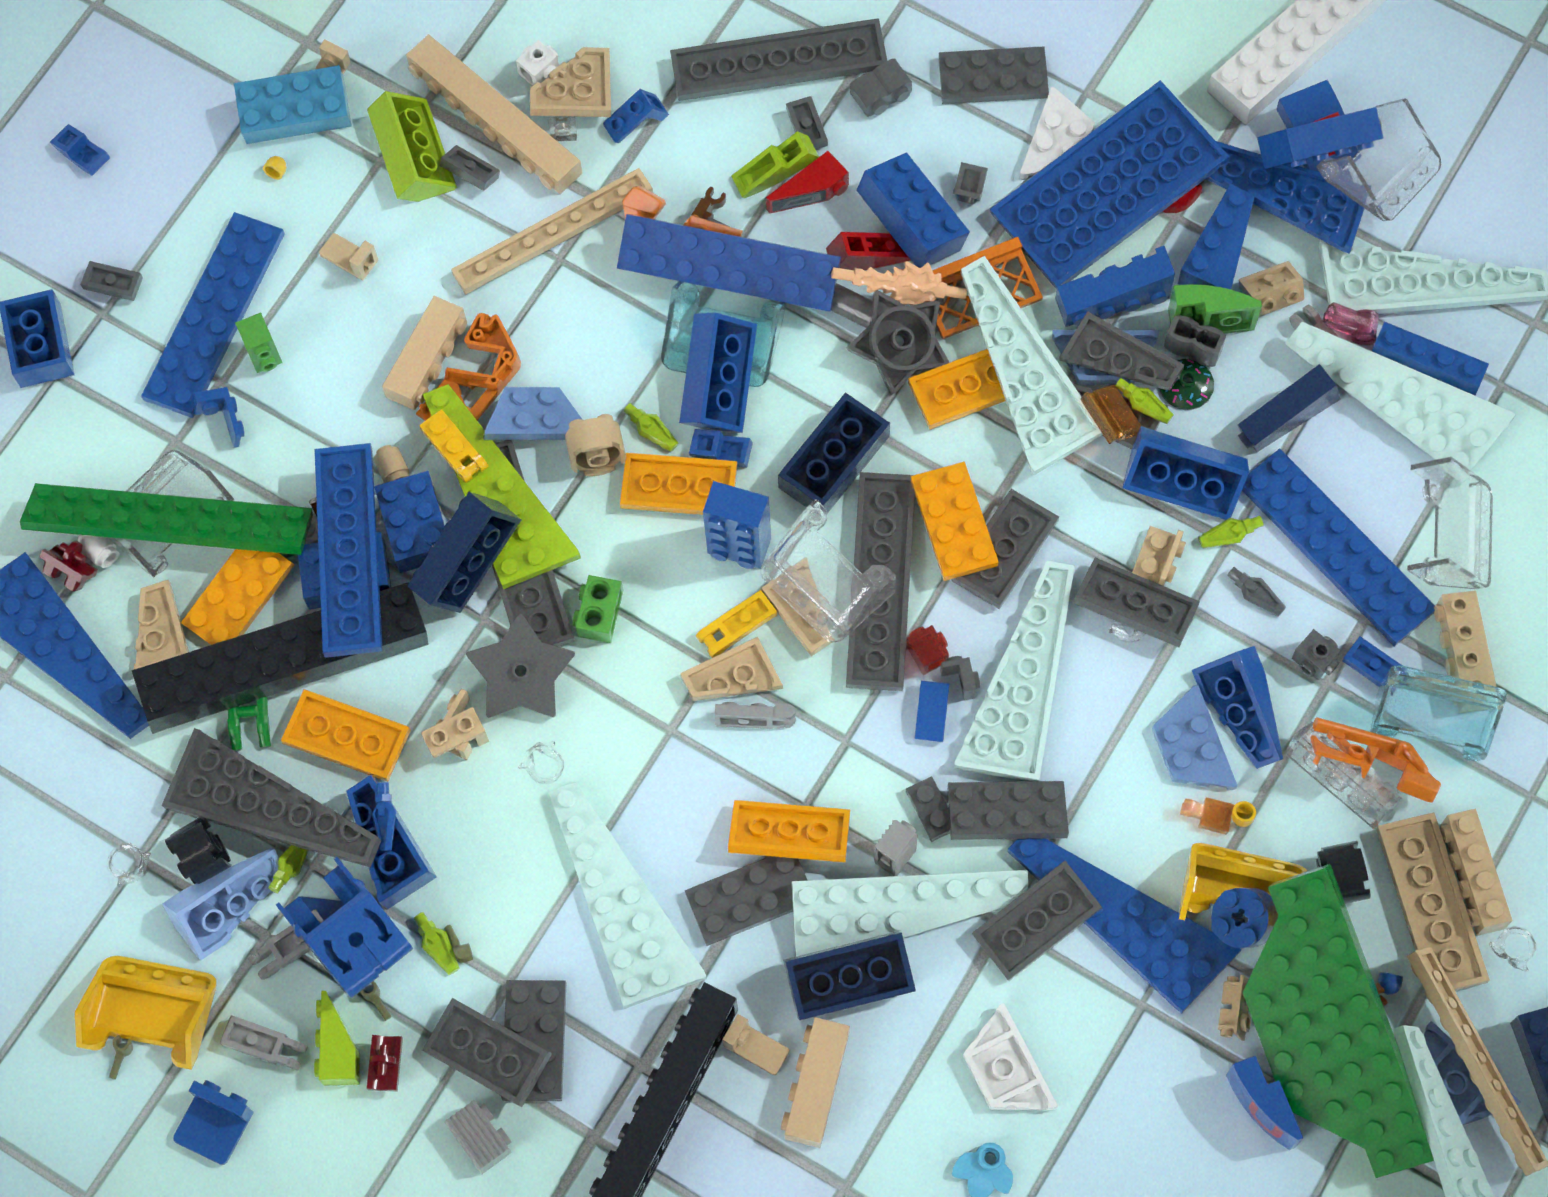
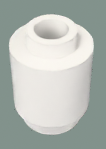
[78,535,119,568]

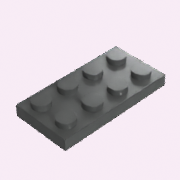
[938,46,1049,104]
[951,488,1059,610]
[1073,558,1200,648]
[947,781,1069,840]
[685,856,808,946]
[972,861,1103,981]
[501,980,567,1101]
[422,998,552,1107]

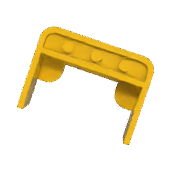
[1179,843,1307,920]

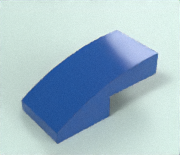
[50,124,110,176]
[689,429,753,468]
[914,680,950,742]

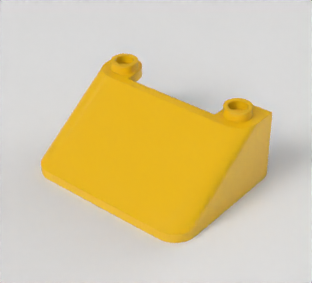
[75,956,216,1070]

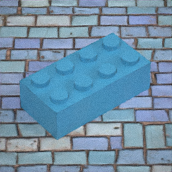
[234,65,352,144]

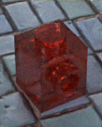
[907,625,949,676]

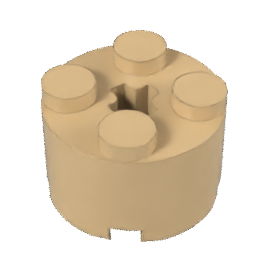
[565,414,626,476]

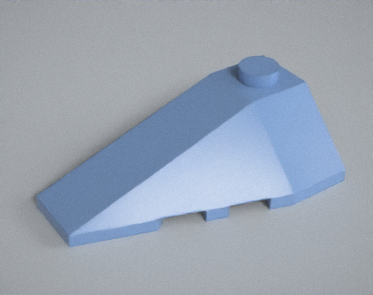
[162,847,279,960]

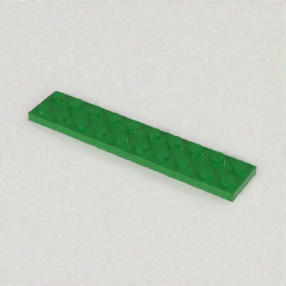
[20,483,313,555]

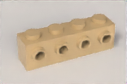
[382,296,467,410]
[1434,591,1499,712]
[1440,808,1513,936]
[781,1017,850,1148]

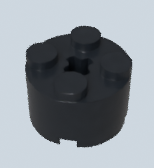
[165,816,231,884]
[1316,841,1371,904]

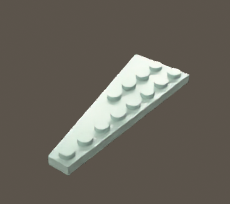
[1319,240,1548,318]
[961,256,1105,475]
[1285,322,1516,481]
[954,561,1075,781]
[548,782,707,1009]
[792,870,1028,957]
[1393,1025,1494,1197]

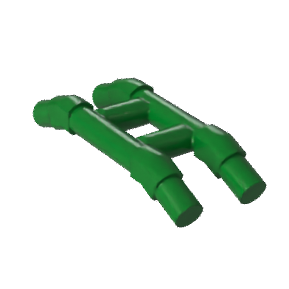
[227,697,271,750]

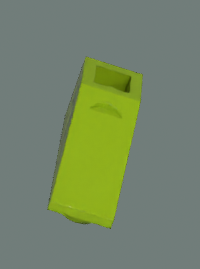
[314,991,360,1086]

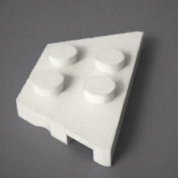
[1019,87,1095,179]
[963,1003,1058,1110]

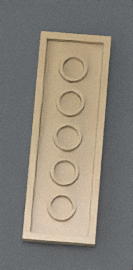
[1376,812,1490,991]

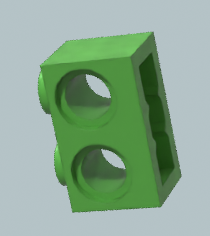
[235,312,282,373]
[572,575,623,643]

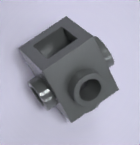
[1291,629,1341,680]

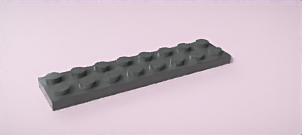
[670,18,887,101]
[492,440,575,647]
[846,472,915,691]

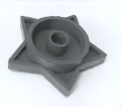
[846,290,949,394]
[466,614,575,718]

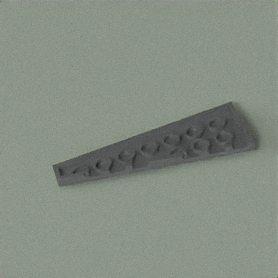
[161,728,381,868]

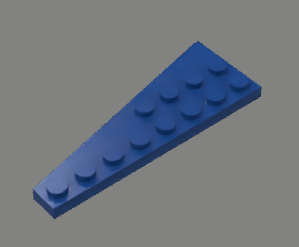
[1206,141,1371,254]
[0,552,149,739]
[1007,839,1241,1014]

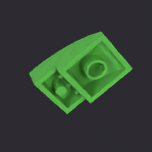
[1168,284,1262,334]

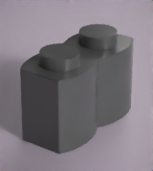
[850,58,912,117]
[1164,316,1226,367]

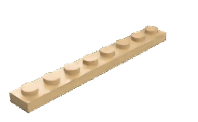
[451,168,653,295]
[1407,947,1548,1176]

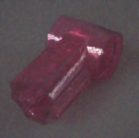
[1323,302,1379,345]

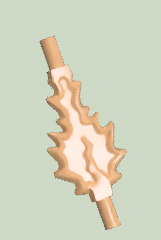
[831,261,967,305]

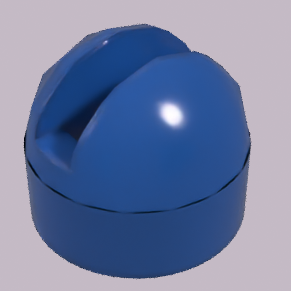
[1378,972,1403,995]

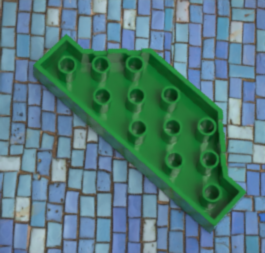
[1243,864,1434,1178]

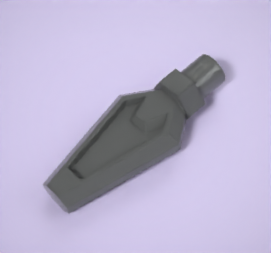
[1227,567,1286,617]

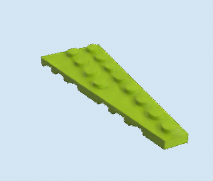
[423,384,581,589]

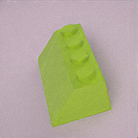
[367,91,457,202]

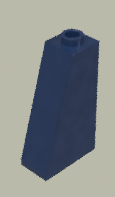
[1238,364,1341,452]

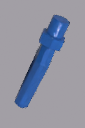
[372,782,396,852]

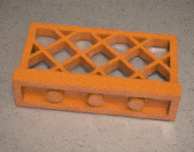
[932,237,1043,340]

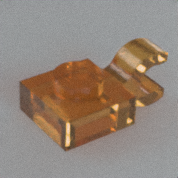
[1180,797,1234,835]

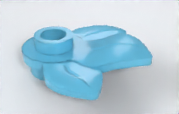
[952,1143,1013,1197]

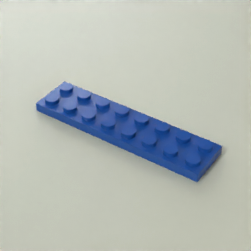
[141,212,285,418]
[617,214,841,312]
[314,443,383,657]
[1242,448,1435,647]

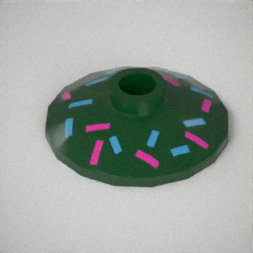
[1159,359,1214,410]

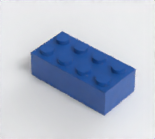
[856,152,970,268]
[703,481,771,569]

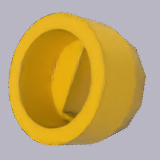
[263,156,287,180]
[1231,801,1256,827]

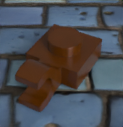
[691,187,726,220]

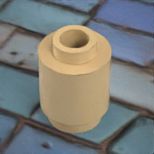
[373,445,409,483]

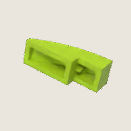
[731,131,819,198]

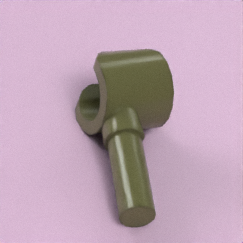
[444,925,473,963]
[360,981,391,1021]
[109,1035,133,1080]

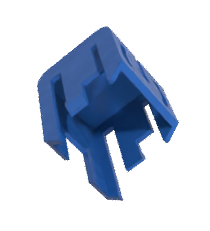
[276,857,413,999]

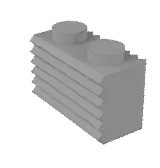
[874,820,918,876]
[445,1100,512,1174]

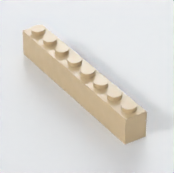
[406,34,582,194]

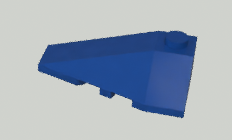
[1192,646,1283,769]

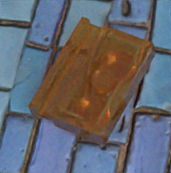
[1080,384,1141,444]

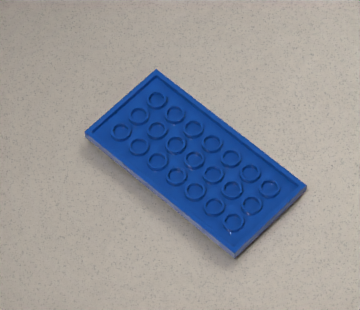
[990,80,1229,290]

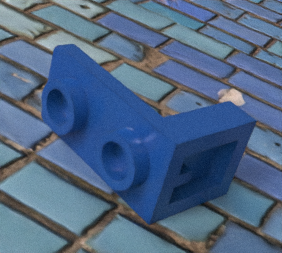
[603,89,669,143]
[193,387,244,448]

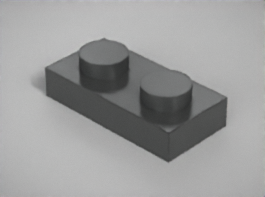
[786,96,828,150]
[440,145,500,191]
[80,261,143,301]
[906,776,950,842]

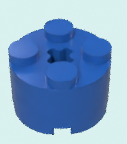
[1211,888,1278,948]

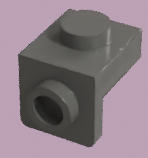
[953,162,988,204]
[940,656,980,700]

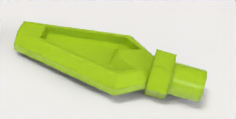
[1115,378,1174,424]
[624,403,679,452]
[1198,515,1264,548]
[268,845,309,894]
[413,912,460,975]

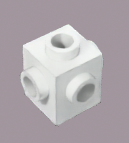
[516,40,559,86]

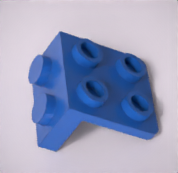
[173,1080,254,1165]

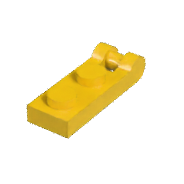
[419,409,489,483]
[696,590,777,658]

